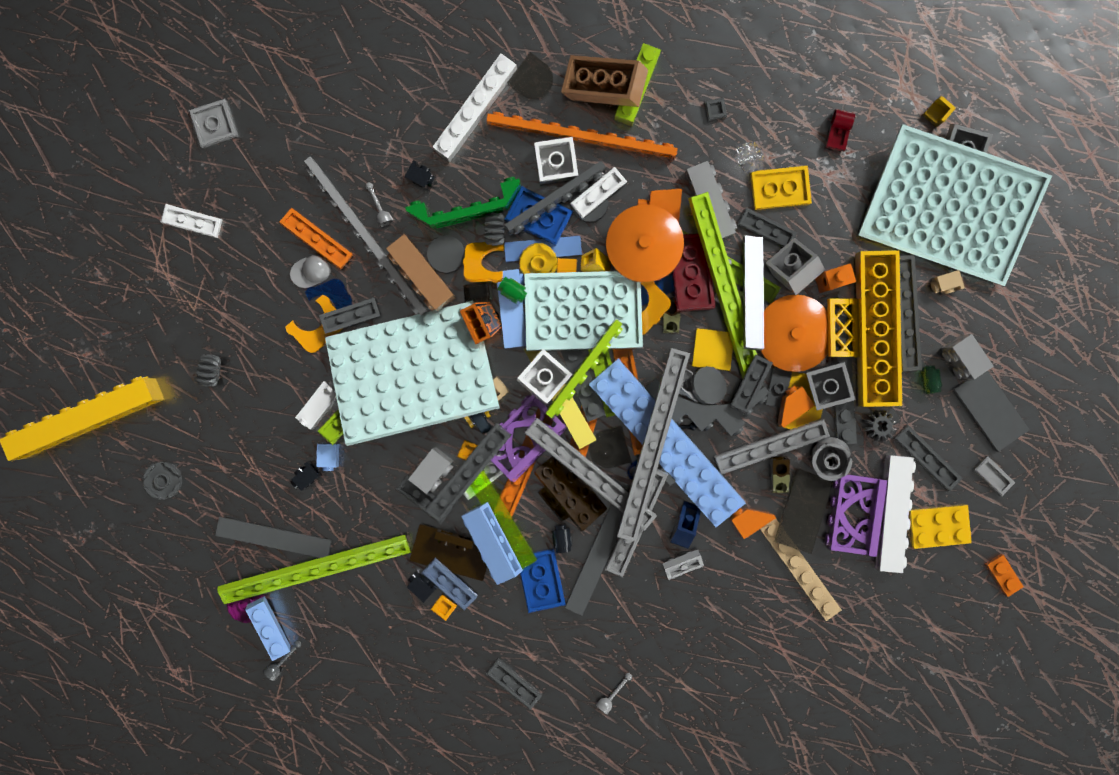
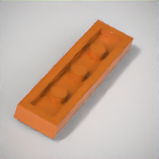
[279,208,353,270]

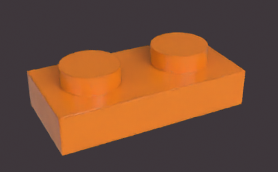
[985,554,1024,597]

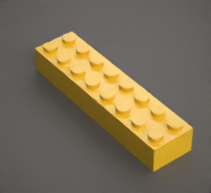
[855,251,902,407]
[0,376,165,461]

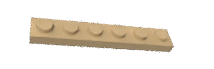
[760,519,841,621]

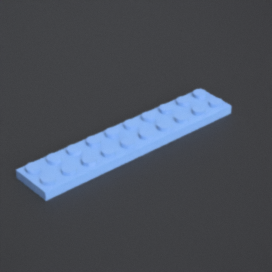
[589,358,746,527]

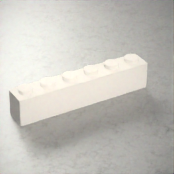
[433,54,517,162]
[875,455,916,573]

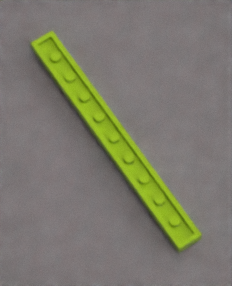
[688,192,757,379]
[217,535,411,604]

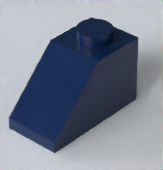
[670,501,701,549]

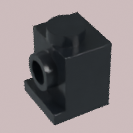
[404,160,436,190]
[290,460,322,491]
[407,572,437,603]

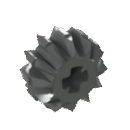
[484,213,505,246]
[196,354,221,387]
[864,410,897,442]

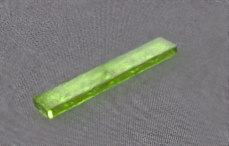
[470,470,537,569]

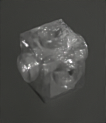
[735,141,764,174]

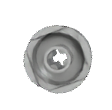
[812,437,852,481]

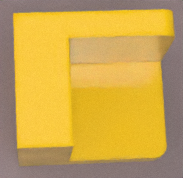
[923,96,956,127]
[581,248,611,272]

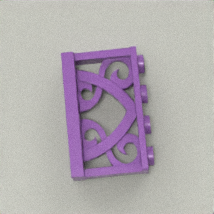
[491,394,567,482]
[825,474,887,557]

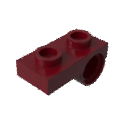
[825,109,855,152]

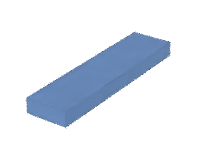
[504,236,582,262]

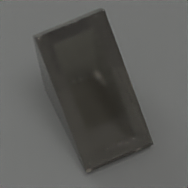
[463,281,495,303]

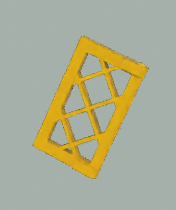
[827,298,859,358]

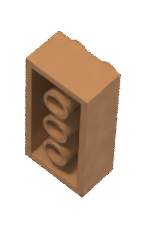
[561,55,648,107]
[386,234,456,311]

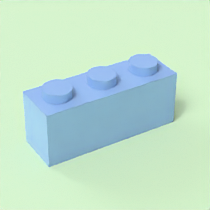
[246,596,291,661]

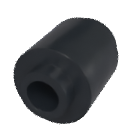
[551,524,572,553]

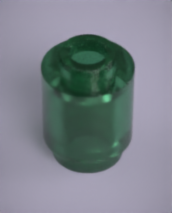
[920,365,942,394]

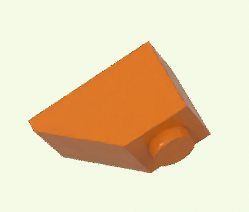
[778,385,815,428]
[729,508,776,539]

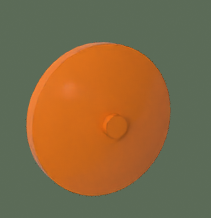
[606,205,684,283]
[760,295,828,372]

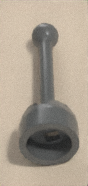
[263,640,301,681]

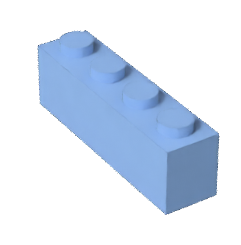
[497,269,526,349]
[461,502,523,585]

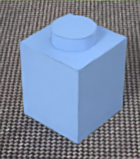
[316,443,340,471]

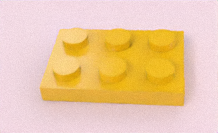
[909,504,972,549]

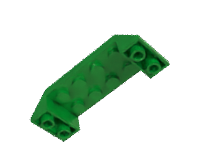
[405,177,521,230]

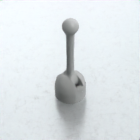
[365,182,393,227]
[595,673,632,714]

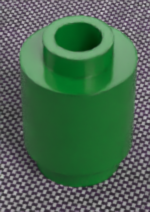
[497,277,527,304]

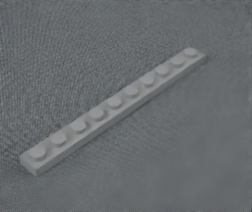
[304,157,429,316]
[617,348,690,542]

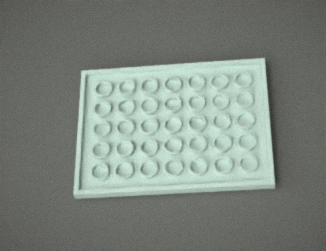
[858,124,1052,286]
[325,301,500,446]

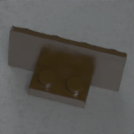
[534,456,607,532]
[410,524,487,581]

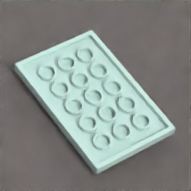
[525,271,643,351]

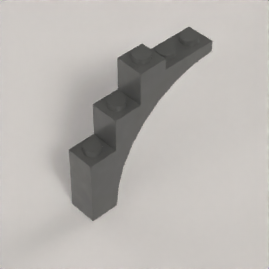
[644,379,770,436]

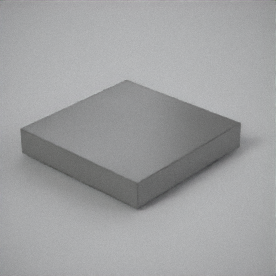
[189,99,238,148]

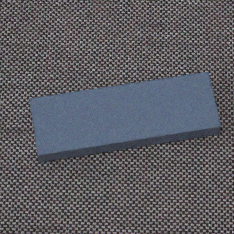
[422,558,478,610]

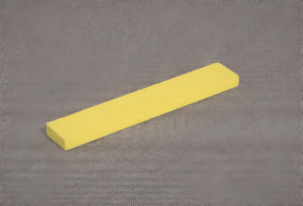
[524,348,596,449]

